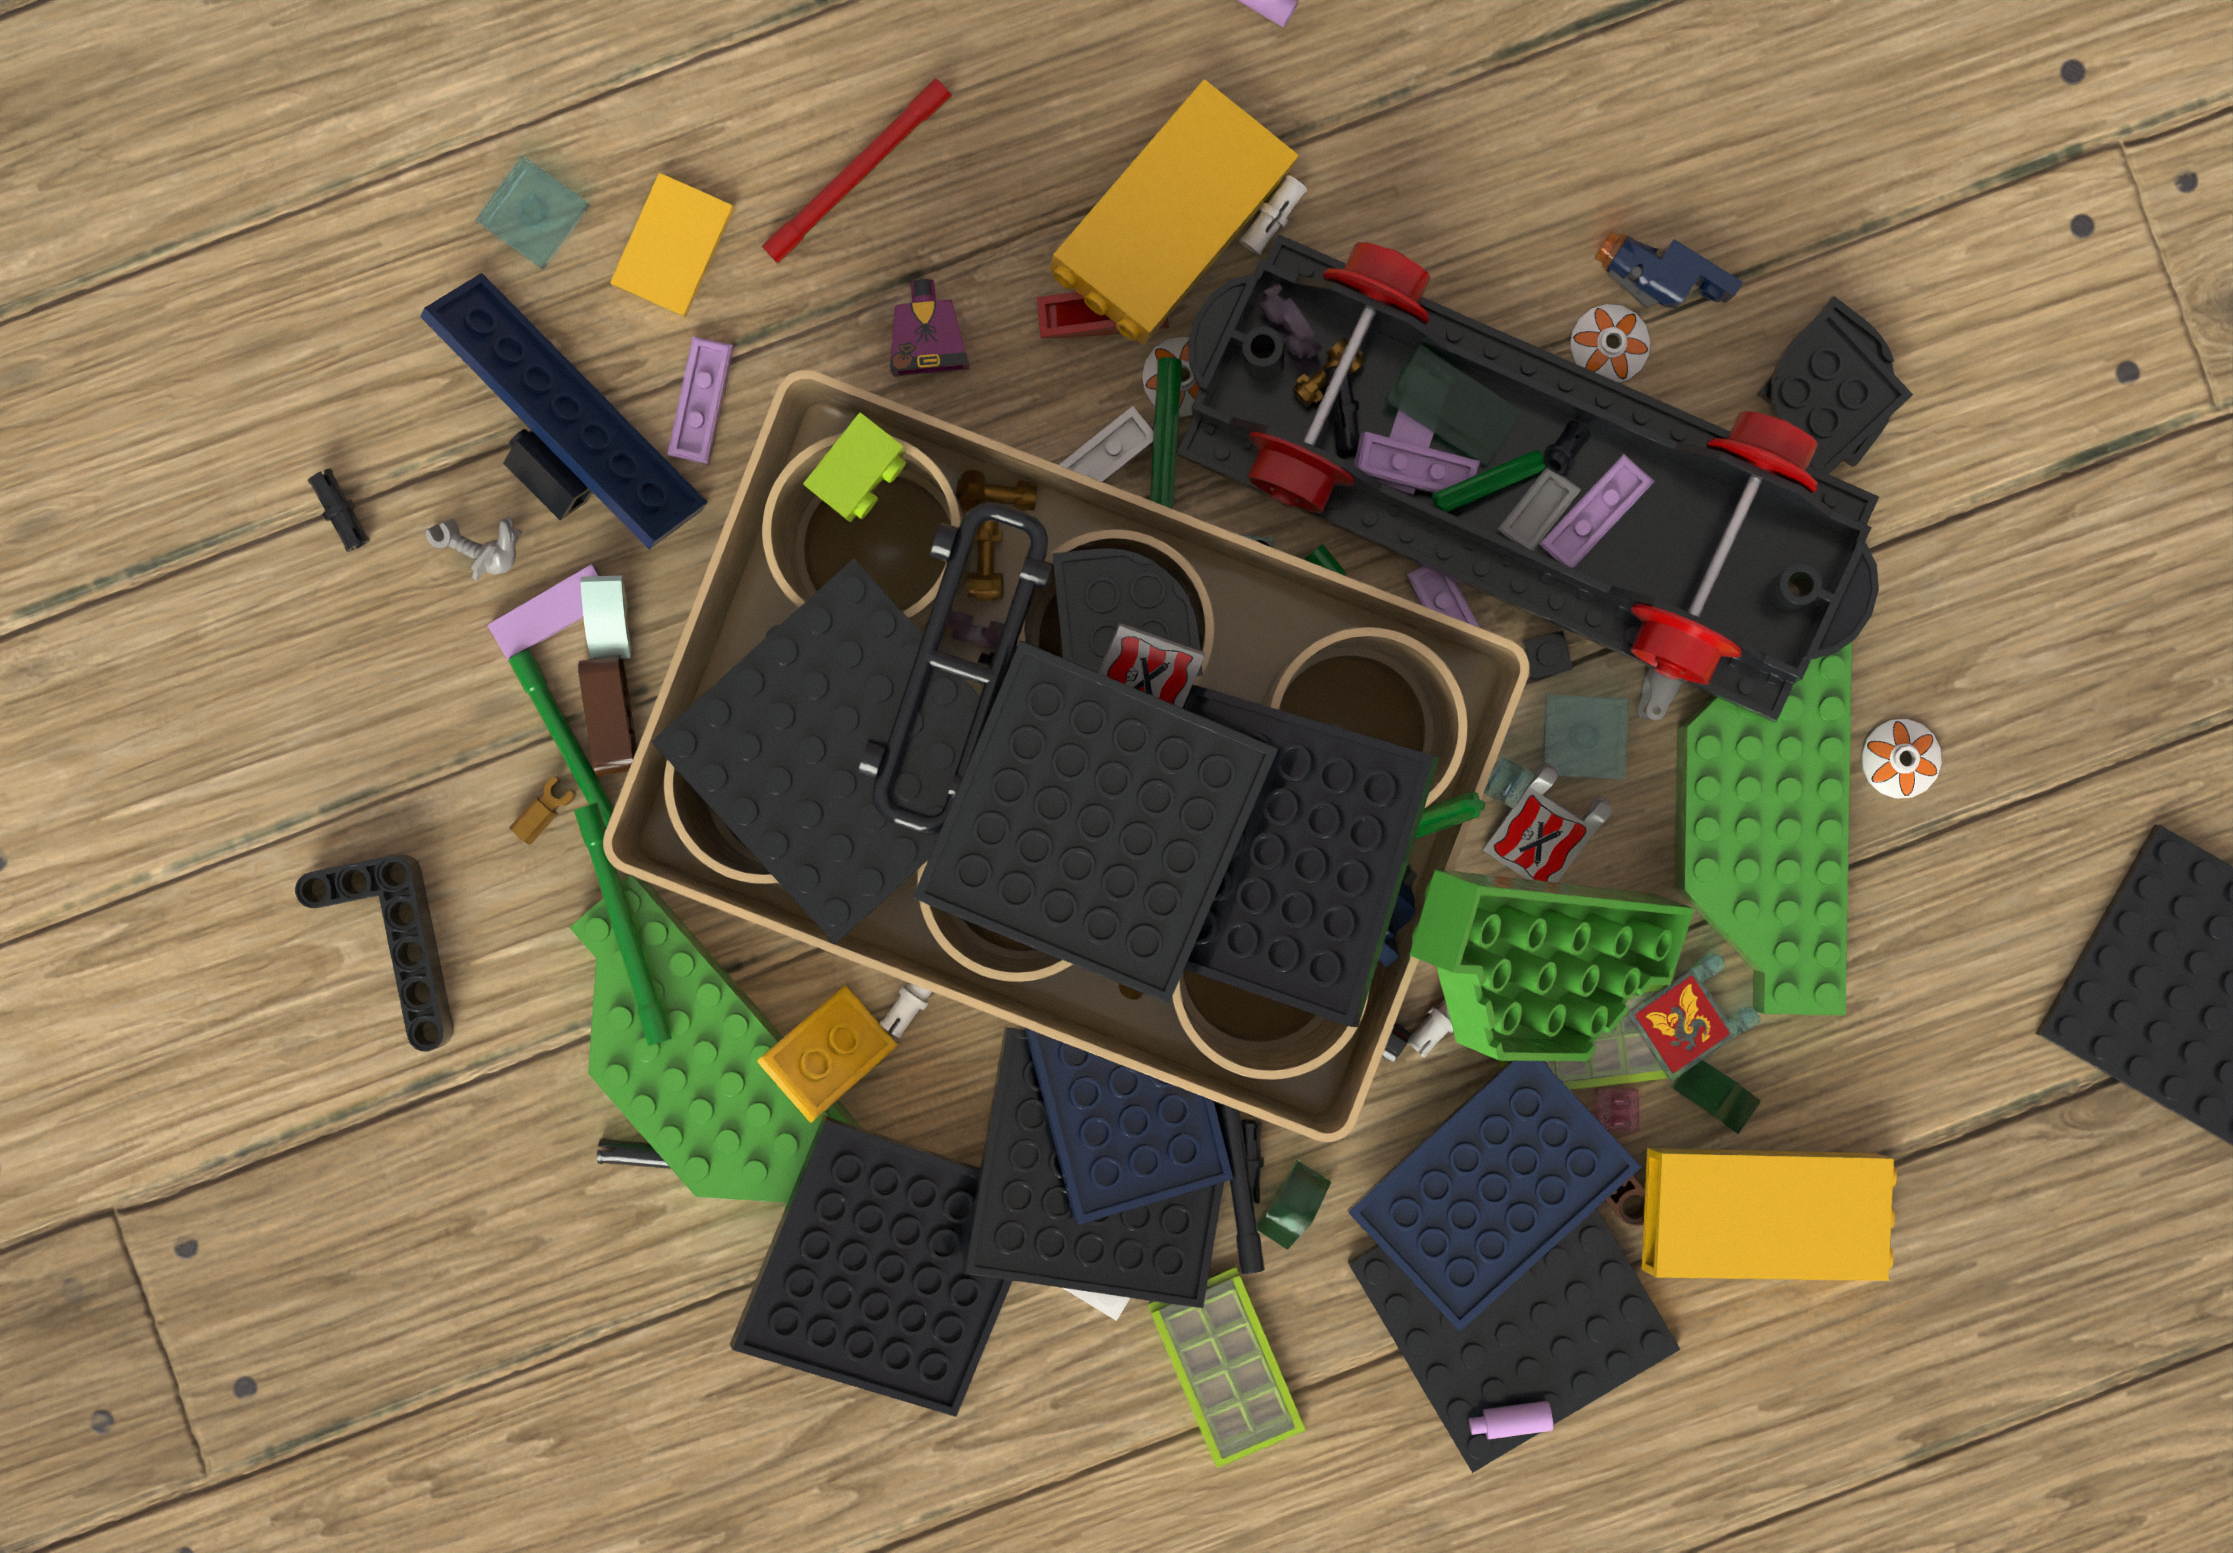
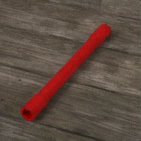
[761,78,952,264]

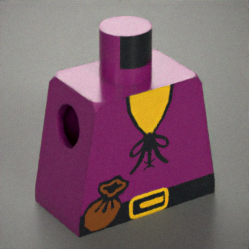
[890,279,970,377]

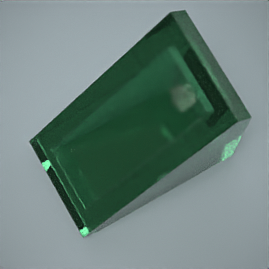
[1671,1057,1761,1134]
[1256,1160,1331,1250]

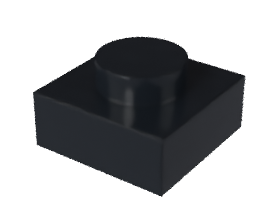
[1522,630,1573,680]

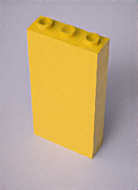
[1049,79,1299,345]
[1642,1148,1897,1281]

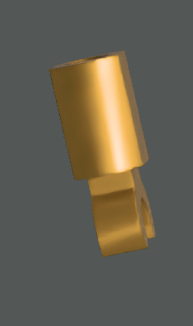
[509,776,577,845]

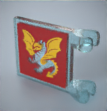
[1627,953,1761,1081]

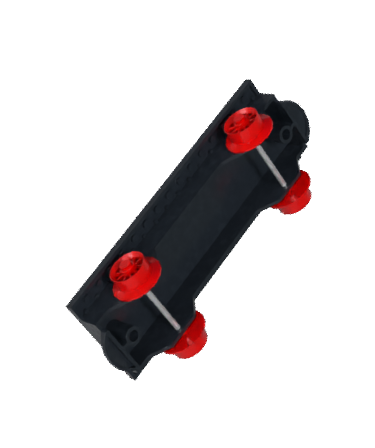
[1177,234,1879,723]

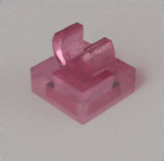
[1596,1089,1639,1131]

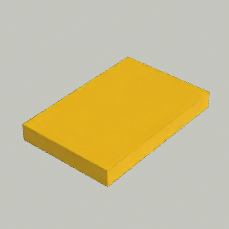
[610,173,735,318]
[757,985,898,1123]

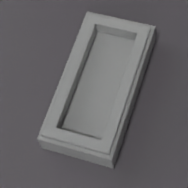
[1497,468,1581,551]

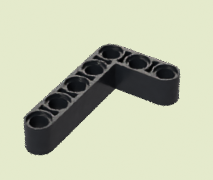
[295,855,453,1052]

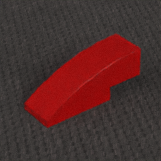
[1037,292,1169,339]

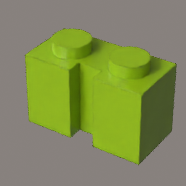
[803,412,907,523]

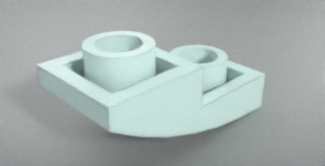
[581,576,632,659]

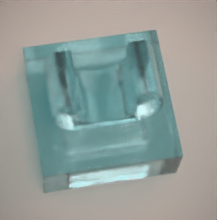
[1484,757,1535,810]

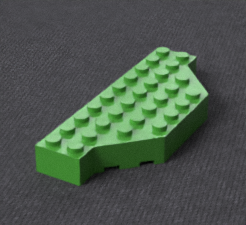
[1674,642,1852,1015]
[1409,869,1694,1061]
[569,875,862,1203]

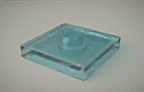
[475,155,590,270]
[1543,695,1629,779]

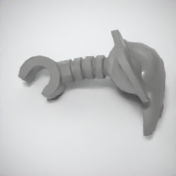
[425,516,522,581]

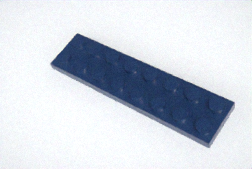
[420,273,708,550]

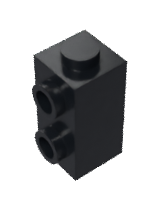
[503,429,593,521]

